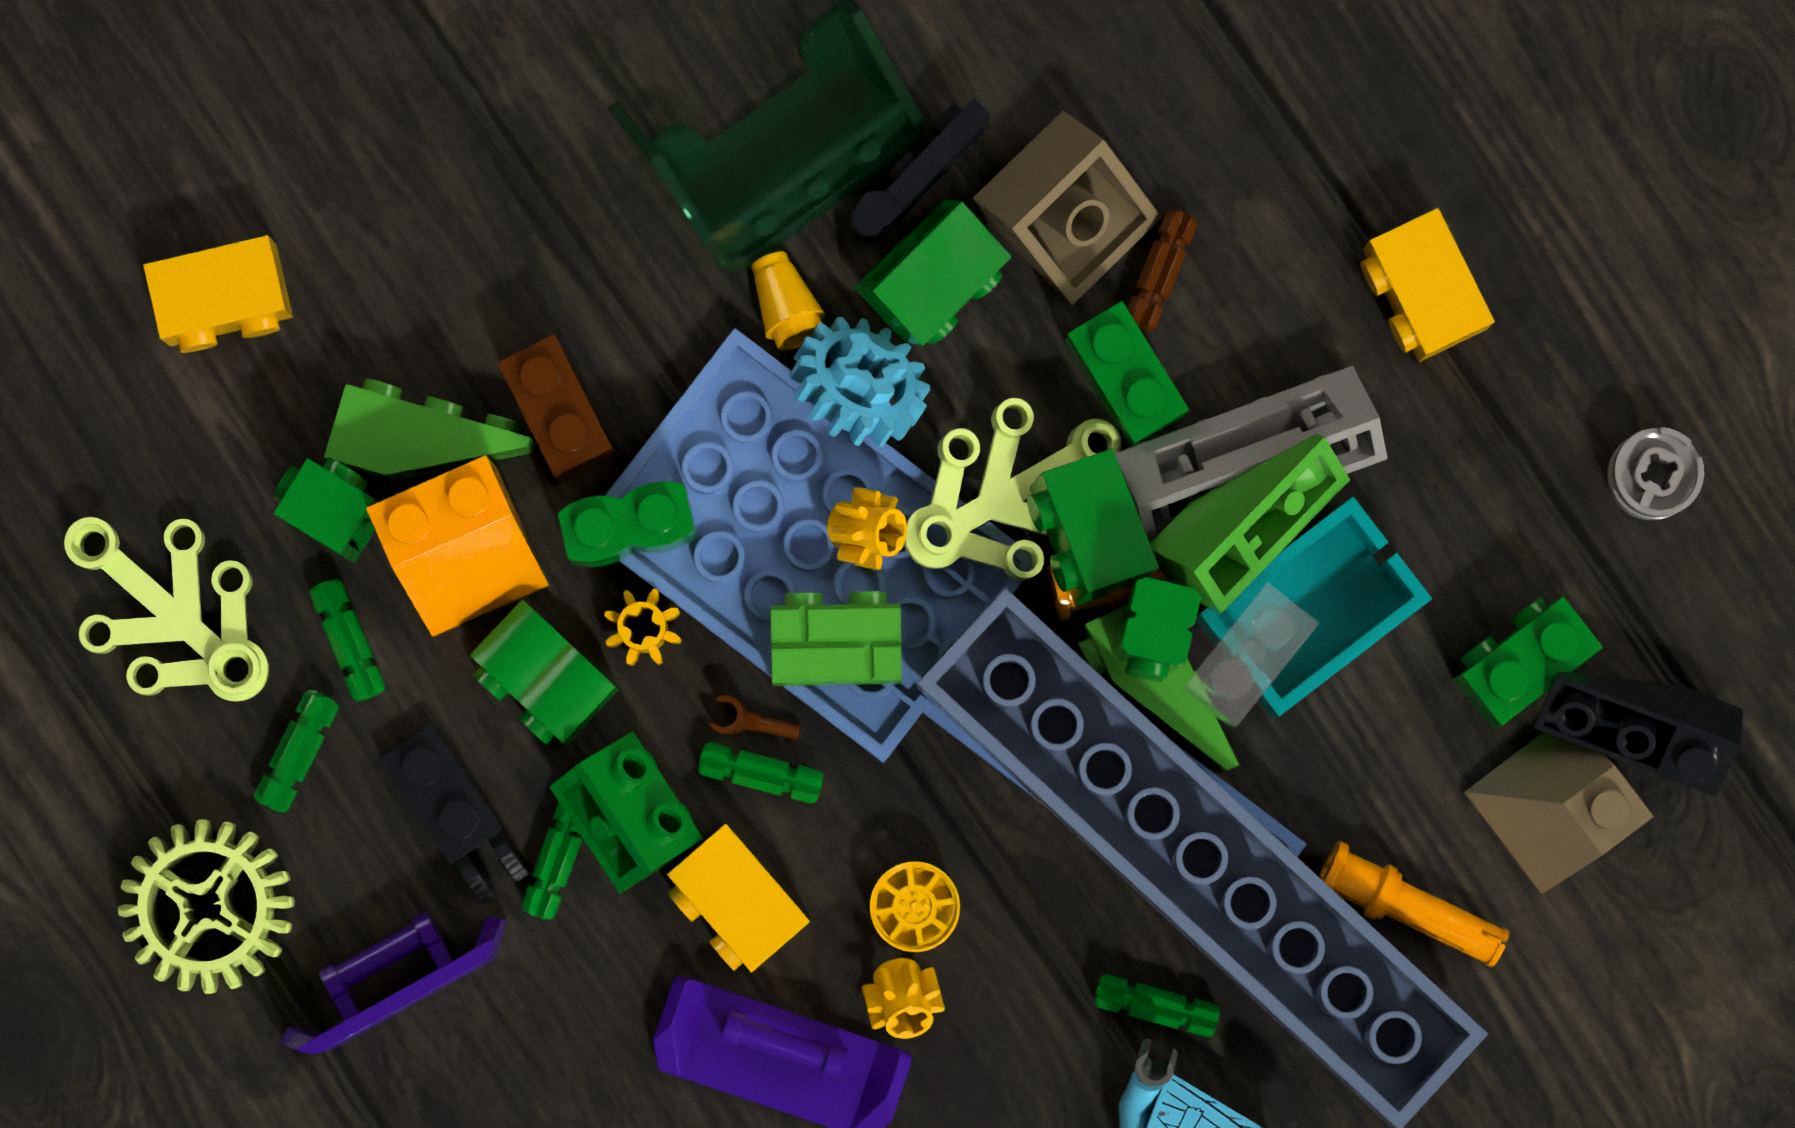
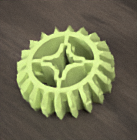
[118,819,295,994]

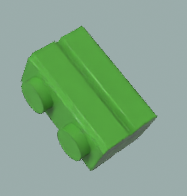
[771,591,902,686]

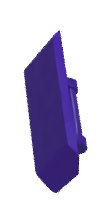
[279,911,507,1054]
[653,976,912,1128]

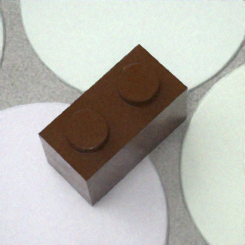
[497,334,616,484]

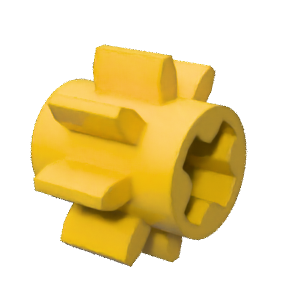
[827,487,907,570]
[604,589,682,666]
[861,958,945,1039]

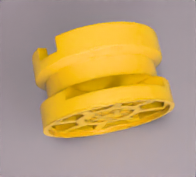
[870,862,960,952]

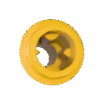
[751,251,825,351]

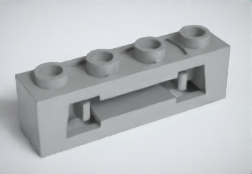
[1115,365,1388,543]

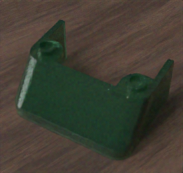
[607,0,924,271]

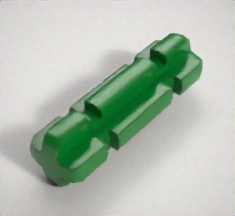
[309,578,385,702]
[254,690,339,813]
[698,742,824,804]
[521,802,583,920]
[1094,974,1220,1037]

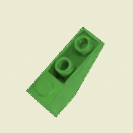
[324,378,535,481]

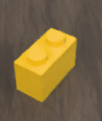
[1360,208,1495,362]
[143,235,293,353]
[667,824,811,973]

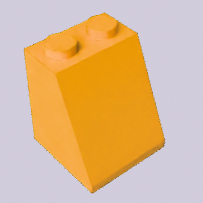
[366,455,550,637]

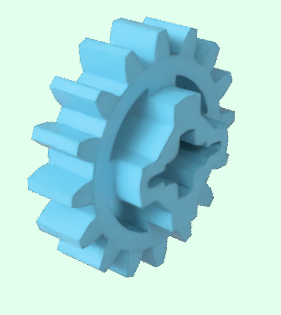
[790,317,930,447]

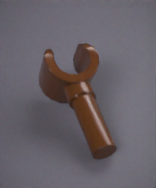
[709,695,801,740]

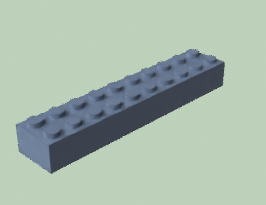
[916,588,1488,1128]

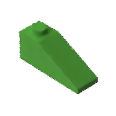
[1150,433,1350,614]
[1078,605,1239,772]

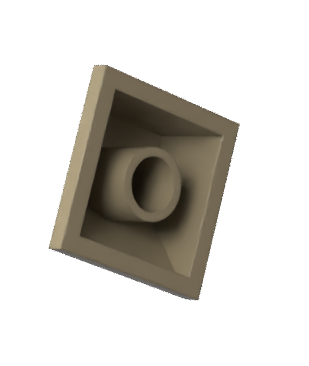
[1463,732,1654,895]

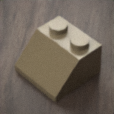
[972,111,1162,305]

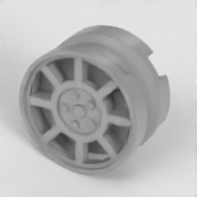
[1607,427,1704,521]

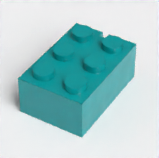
[1196,497,1432,720]

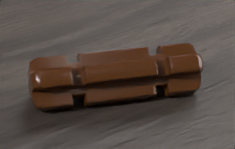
[1127,209,1198,332]

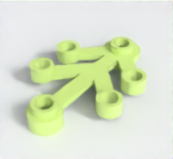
[904,398,1122,581]
[64,517,269,702]

